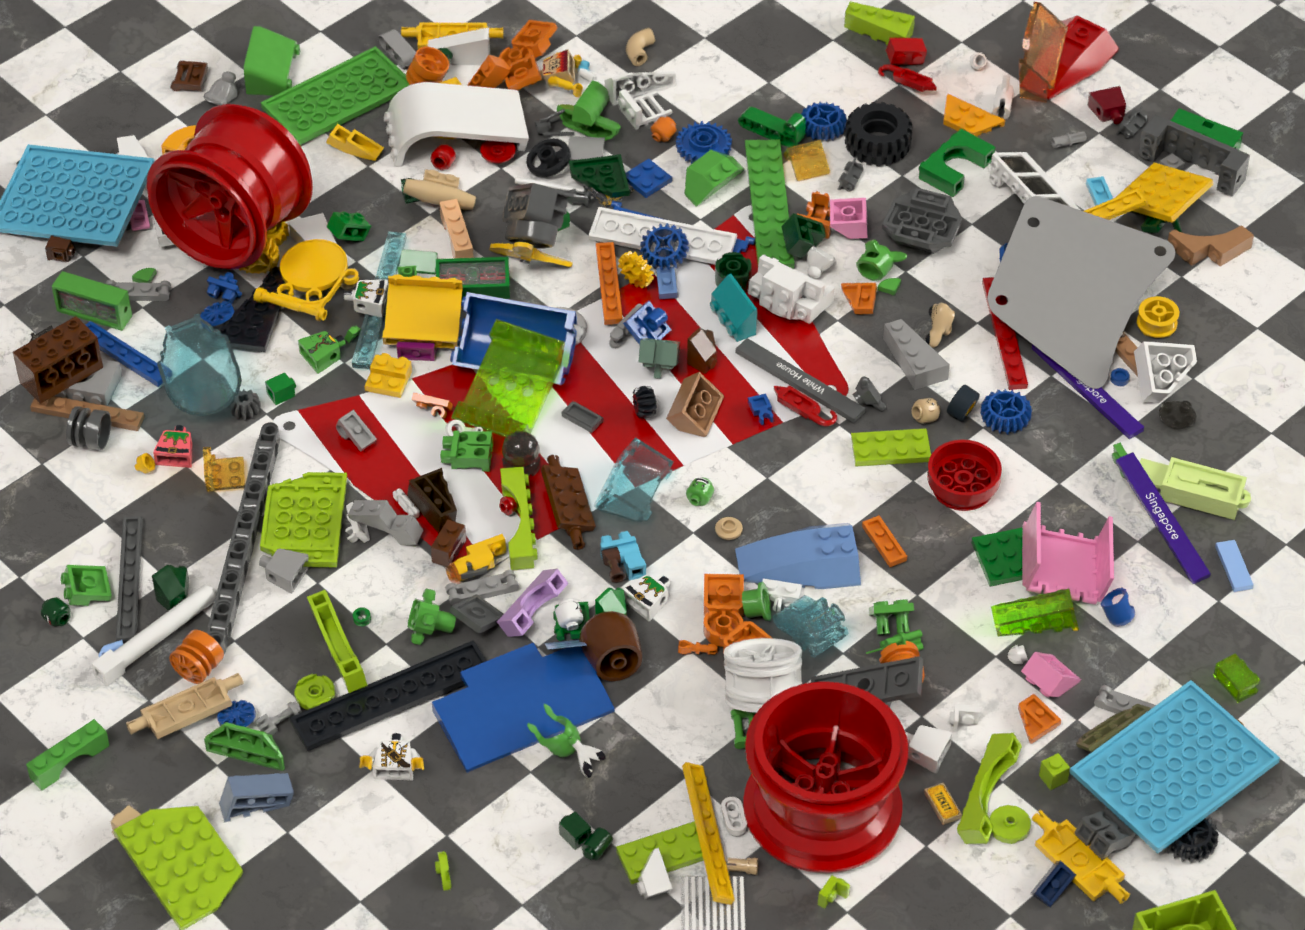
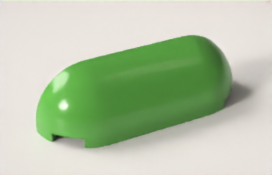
[557,104,620,140]

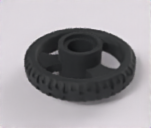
[526,138,571,178]

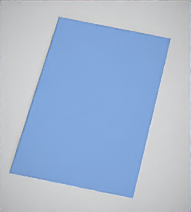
[545,640,586,649]

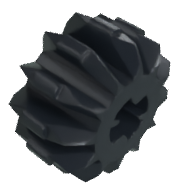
[632,386,657,418]

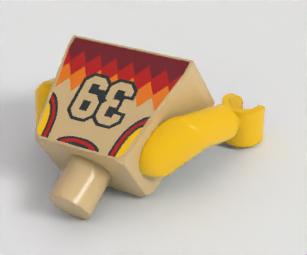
[538,49,583,97]

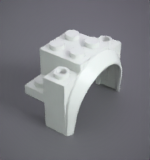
[748,255,835,324]

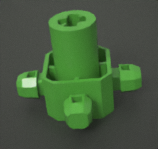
[408,588,456,645]

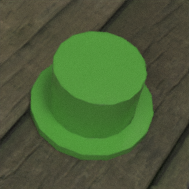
[742,582,771,621]

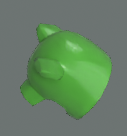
[856,240,907,281]

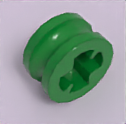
[353,607,371,627]

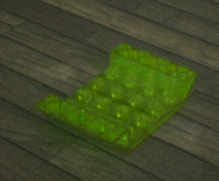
[451,319,565,442]

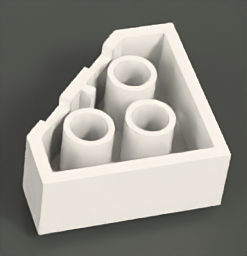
[1134,341,1197,403]

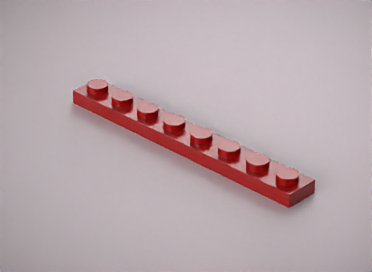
[982,277,1028,390]

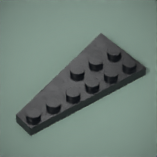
[211,266,287,352]

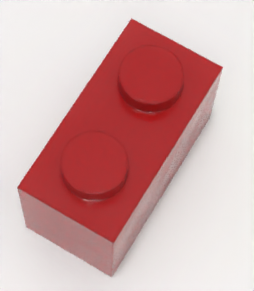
[886,38,927,65]

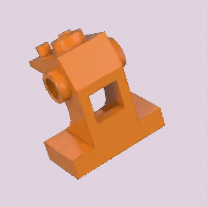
[798,191,831,239]

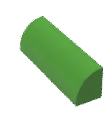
[572,80,609,126]

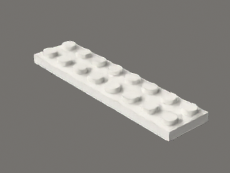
[588,207,737,264]

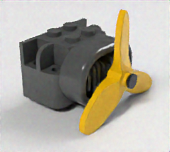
[489,183,573,267]

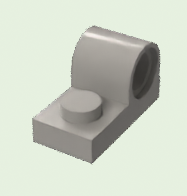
[336,410,377,452]

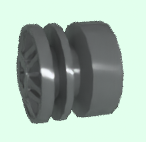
[66,406,111,450]

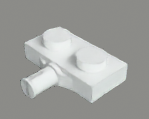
[762,579,802,612]

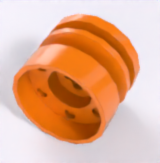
[406,46,449,85]
[169,629,224,684]

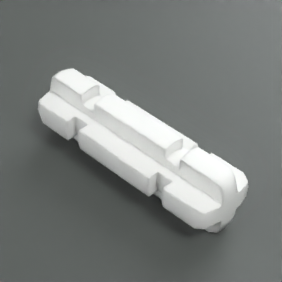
[393,488,420,518]

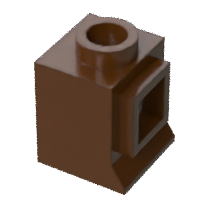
[45,236,75,262]

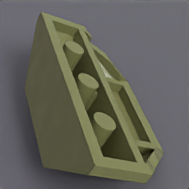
[1076,704,1151,752]

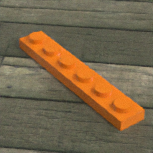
[596,242,623,325]

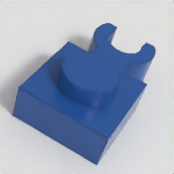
[748,393,773,425]

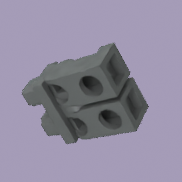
[1074,808,1136,860]

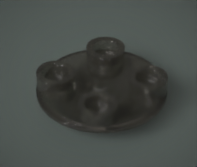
[1159,400,1196,429]

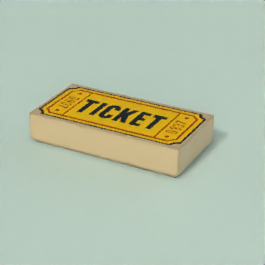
[924,783,962,825]

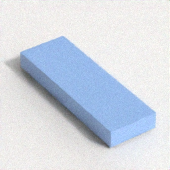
[1215,540,1253,592]

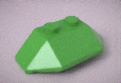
[684,150,745,207]
[204,722,285,771]

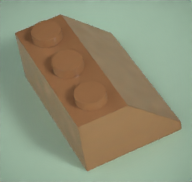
[666,372,724,437]

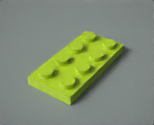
[851,428,931,467]
[616,821,704,884]

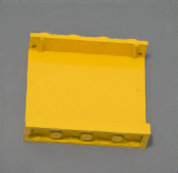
[382,274,463,349]

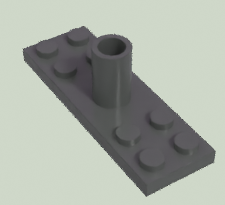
[811,656,924,707]

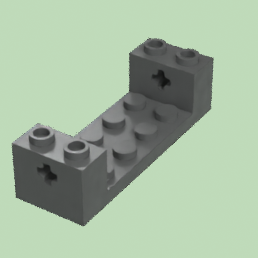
[1138,114,1250,197]

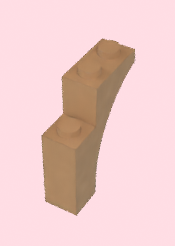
[1168,225,1254,267]

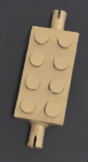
[126,673,244,739]

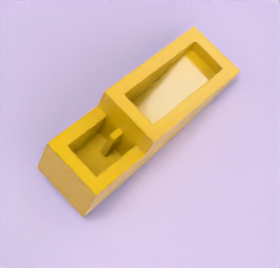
[326,124,384,161]

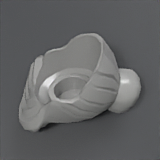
[204,71,238,105]

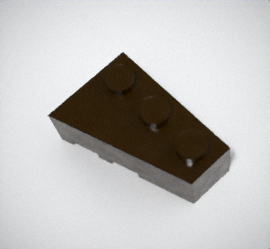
[407,468,457,533]

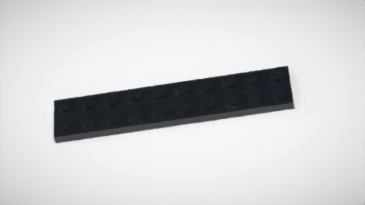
[290,640,487,752]

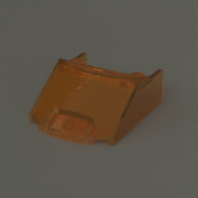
[1019,2,1068,103]

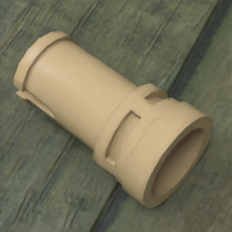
[727,857,758,875]

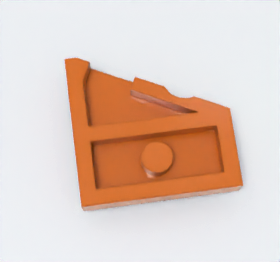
[1018,694,1061,744]

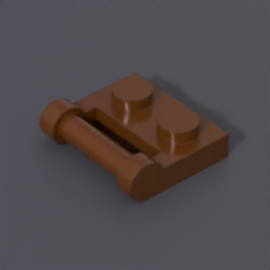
[170,61,208,91]

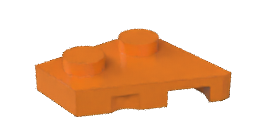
[841,283,877,314]

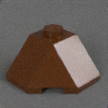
[687,328,717,374]

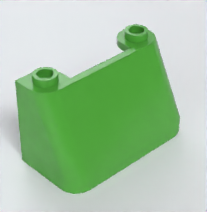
[244,26,300,96]

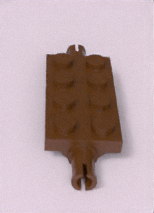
[541,455,596,550]

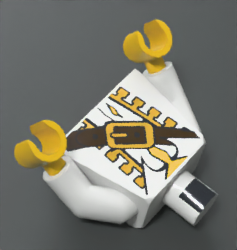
[359,733,424,780]

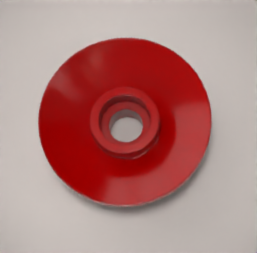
[480,140,516,163]

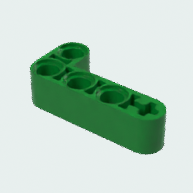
[738,107,806,148]

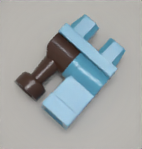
[600,531,646,583]

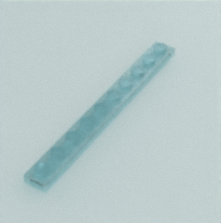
[352,231,406,369]

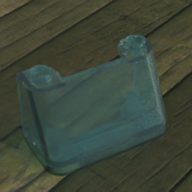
[594,437,674,522]

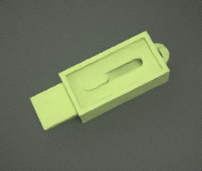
[1140,457,1251,520]

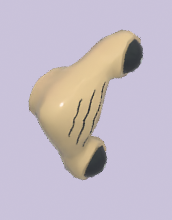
[925,303,955,348]

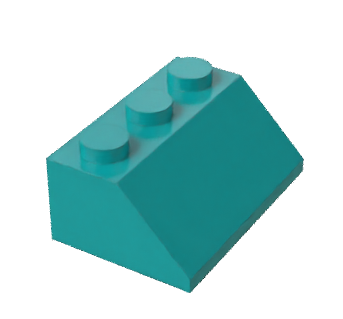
[710,274,757,342]

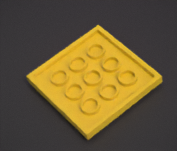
[1115,163,1213,223]

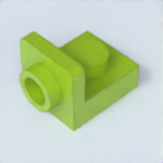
[817,875,850,909]

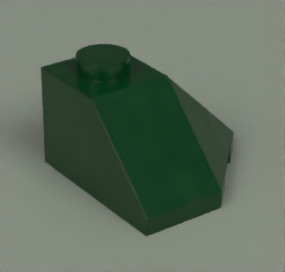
[152,565,189,611]

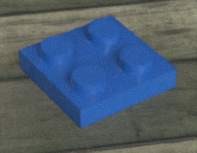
[625,159,672,198]

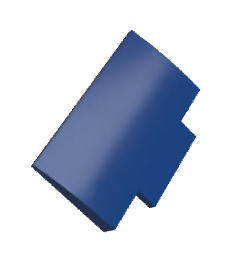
[432,642,615,772]

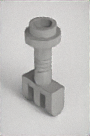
[255,701,302,735]

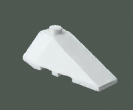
[605,71,676,106]

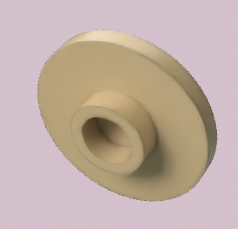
[715,517,743,540]

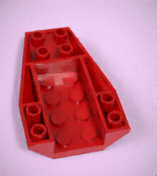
[1020,15,1119,100]

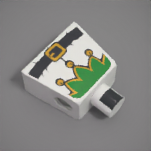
[344,280,388,318]
[622,574,670,621]

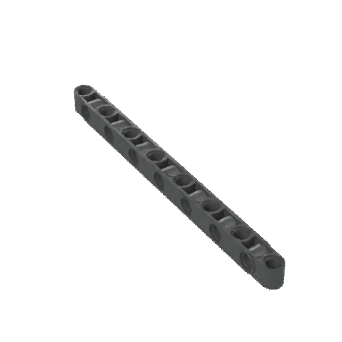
[207,422,280,654]

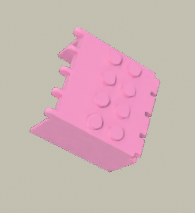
[1022,502,1114,605]

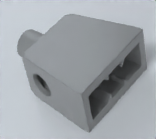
[259,549,309,594]

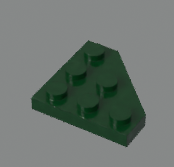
[568,154,630,198]

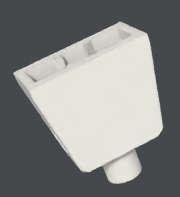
[905,725,952,773]

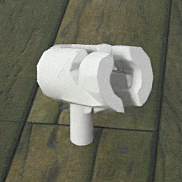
[992,75,1014,119]

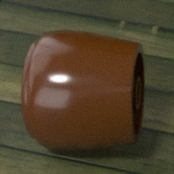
[579,611,643,681]

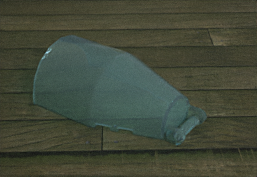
[157,313,242,416]

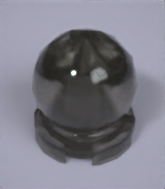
[502,431,541,476]

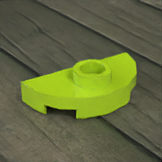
[435,851,451,891]

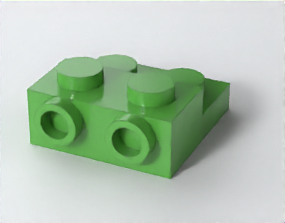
[60,565,112,606]

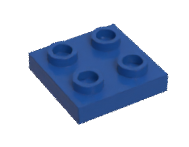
[623,301,671,345]

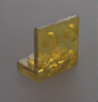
[783,140,830,182]
[203,447,245,491]

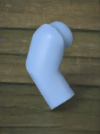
[98,640,124,657]

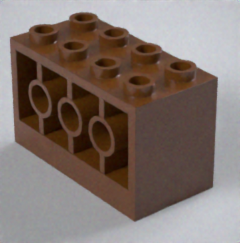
[13,316,103,404]

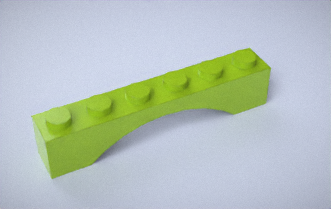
[500,467,538,570]
[307,590,368,693]
[957,733,1022,844]

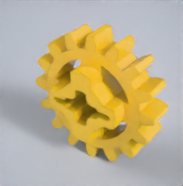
[618,251,654,288]

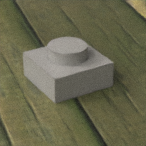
[1159,153,1185,170]

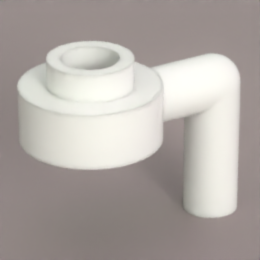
[445,420,483,436]

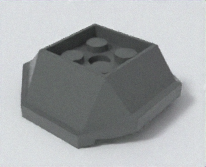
[882,187,962,254]

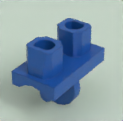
[207,272,243,304]

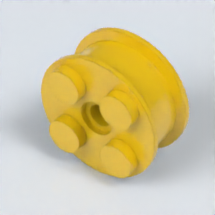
[1137,296,1180,338]

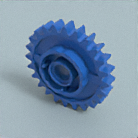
[676,121,732,164]

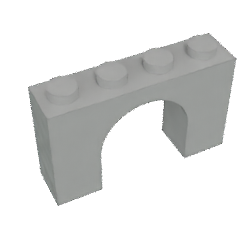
[55,359,122,406]

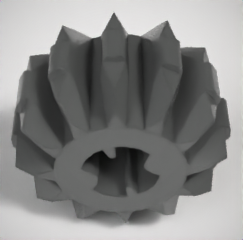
[228,389,261,420]

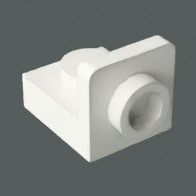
[949,704,980,732]

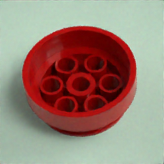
[927,440,1002,511]

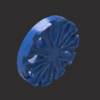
[200,301,234,326]
[217,700,256,727]

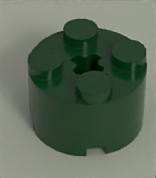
[715,252,752,292]

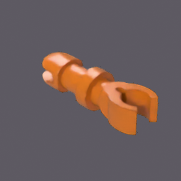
[678,640,718,655]

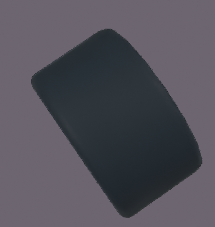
[946,384,980,421]

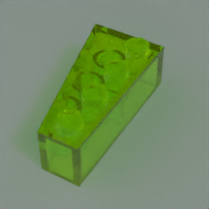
[991,588,1079,637]

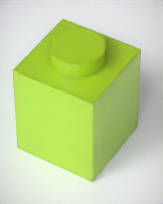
[1039,753,1070,791]

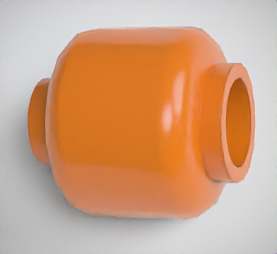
[651,116,676,142]

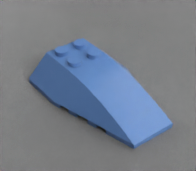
[735,523,861,589]

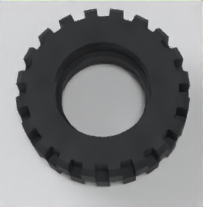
[845,102,913,166]

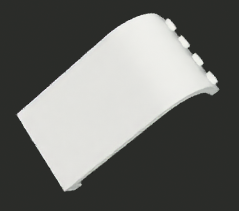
[384,82,529,167]

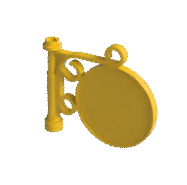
[254,239,359,321]

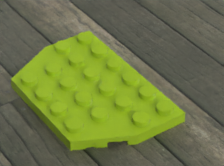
[260,472,347,567]
[114,806,243,930]

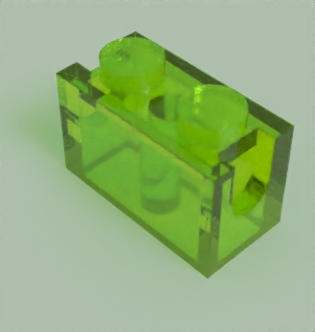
[1213,654,1260,703]

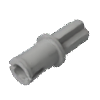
[1051,131,1087,149]

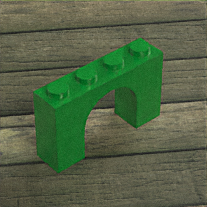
[918,128,996,197]

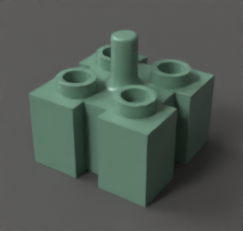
[638,338,681,378]

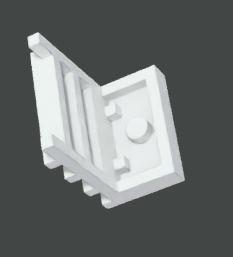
[618,89,673,130]

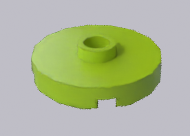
[294,674,335,710]
[990,805,1031,844]

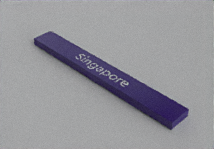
[1032,344,1144,439]
[1116,452,1211,584]

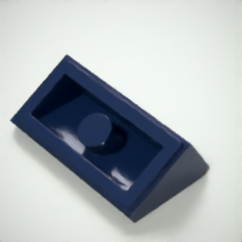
[1031,861,1076,907]

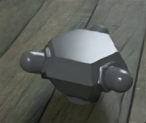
[852,376,886,411]

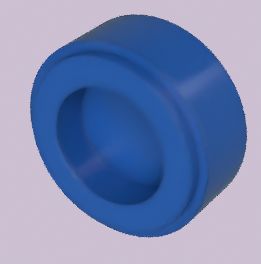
[1110,368,1130,386]

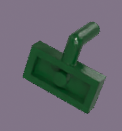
[1141,216,1183,233]

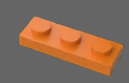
[862,515,907,567]

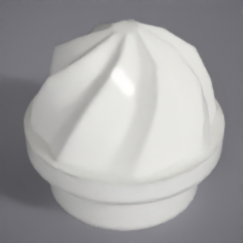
[970,52,987,70]
[1008,645,1028,664]

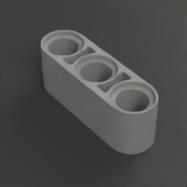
[379,29,416,69]

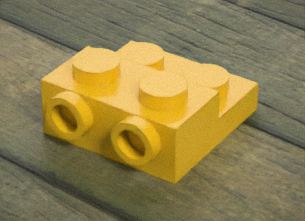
[364,353,412,398]

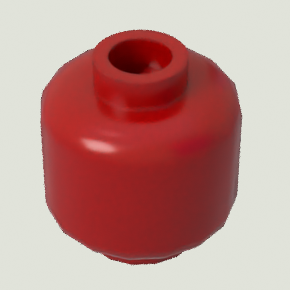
[430,144,456,170]

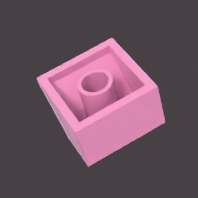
[830,198,868,239]
[1021,652,1081,697]

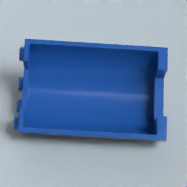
[450,292,577,385]

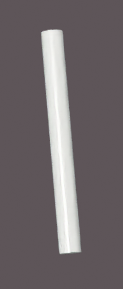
[515,177,585,192]

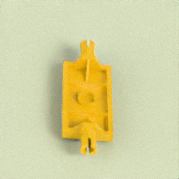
[401,22,503,49]
[1032,810,1130,904]

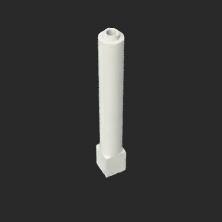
[92,584,217,686]

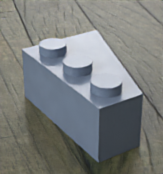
[219,773,294,823]

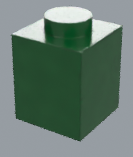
[559,811,591,850]

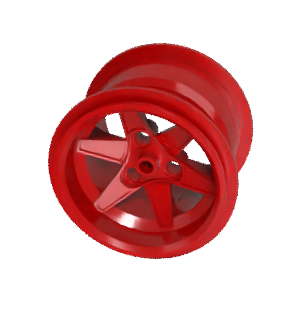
[147,104,313,269]
[743,682,908,873]

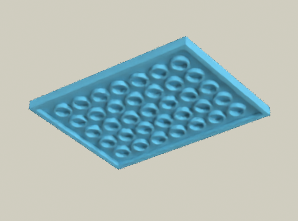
[0,144,155,247]
[1070,680,1280,854]

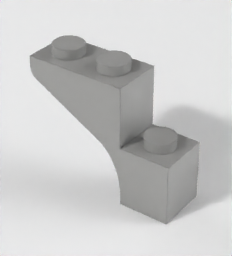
[348,500,423,545]

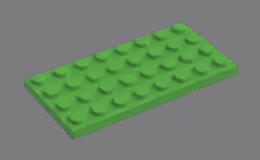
[261,46,410,145]

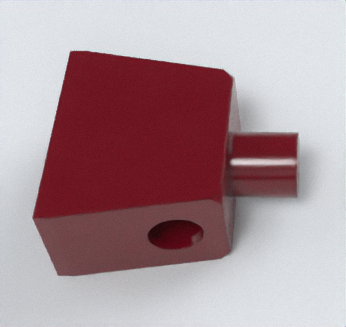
[1087,86,1126,124]

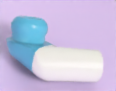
[578,60,596,82]

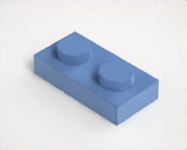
[656,267,677,299]

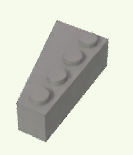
[883,319,950,390]

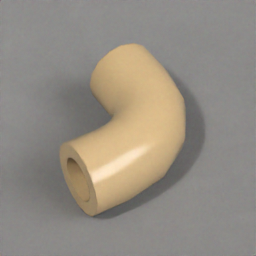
[626,28,655,66]

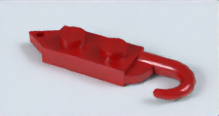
[878,64,937,92]
[774,386,837,427]

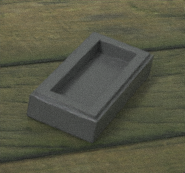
[561,401,603,433]

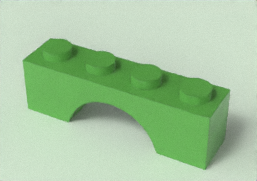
[26,719,110,791]

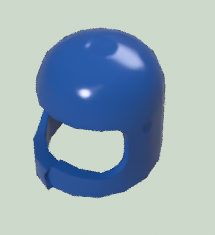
[1100,587,1135,627]

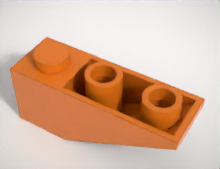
[467,55,511,88]

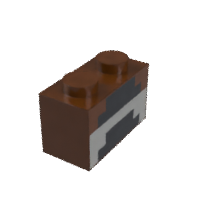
[431,520,466,568]

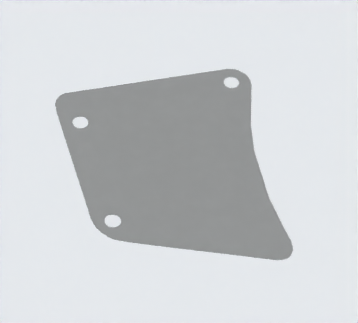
[988,196,1176,389]

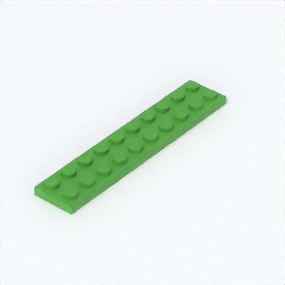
[745,140,794,269]

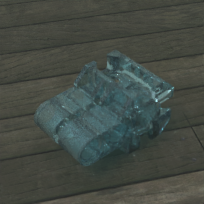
[773,595,849,657]

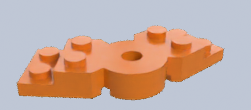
[499,20,558,90]
[703,574,772,654]

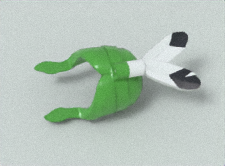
[527,704,606,778]

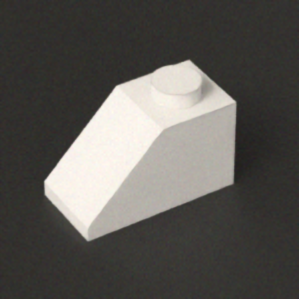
[637,848,672,899]

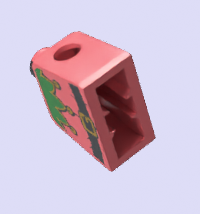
[153,425,192,468]

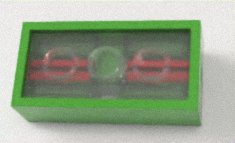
[52,271,132,331]

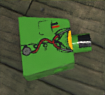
[298,331,346,374]

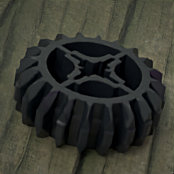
[1166,818,1219,863]

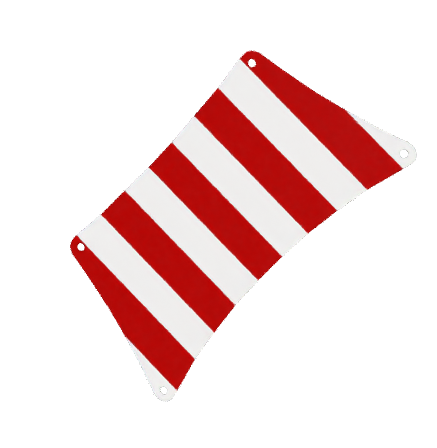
[272,205,849,565]

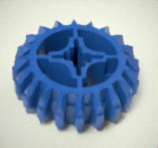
[801,101,847,142]
[640,223,689,270]
[980,389,1032,434]

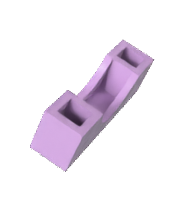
[497,568,568,637]

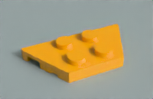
[943,94,1005,136]

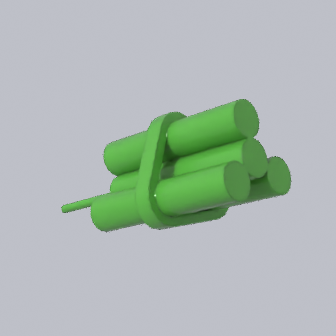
[866,629,923,654]

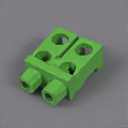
[440,431,493,472]

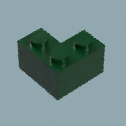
[781,213,826,258]

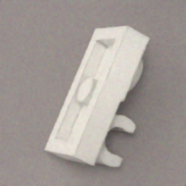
[346,502,370,543]

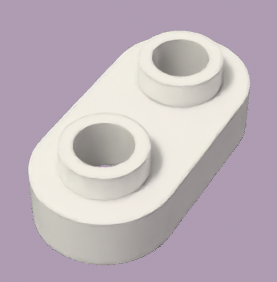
[721,797,747,836]

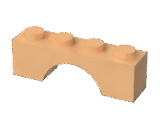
[439,199,473,258]

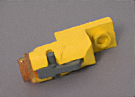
[445,534,507,582]

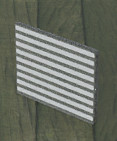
[681,876,746,930]

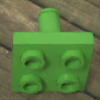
[869,599,914,635]

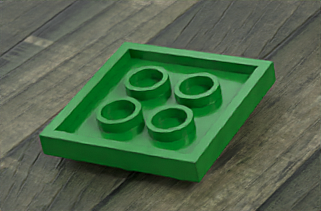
[971,528,1022,587]

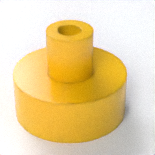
[135,453,155,474]

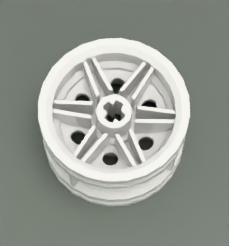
[724,638,802,712]

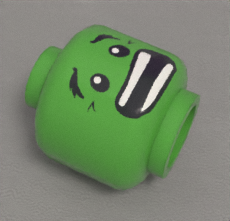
[686,477,714,506]

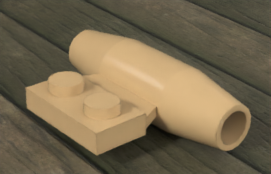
[403,169,476,210]

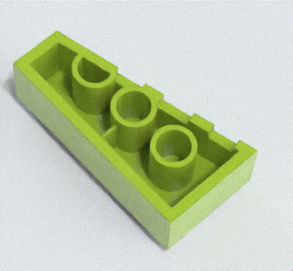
[844,1,915,45]

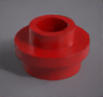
[499,496,517,516]

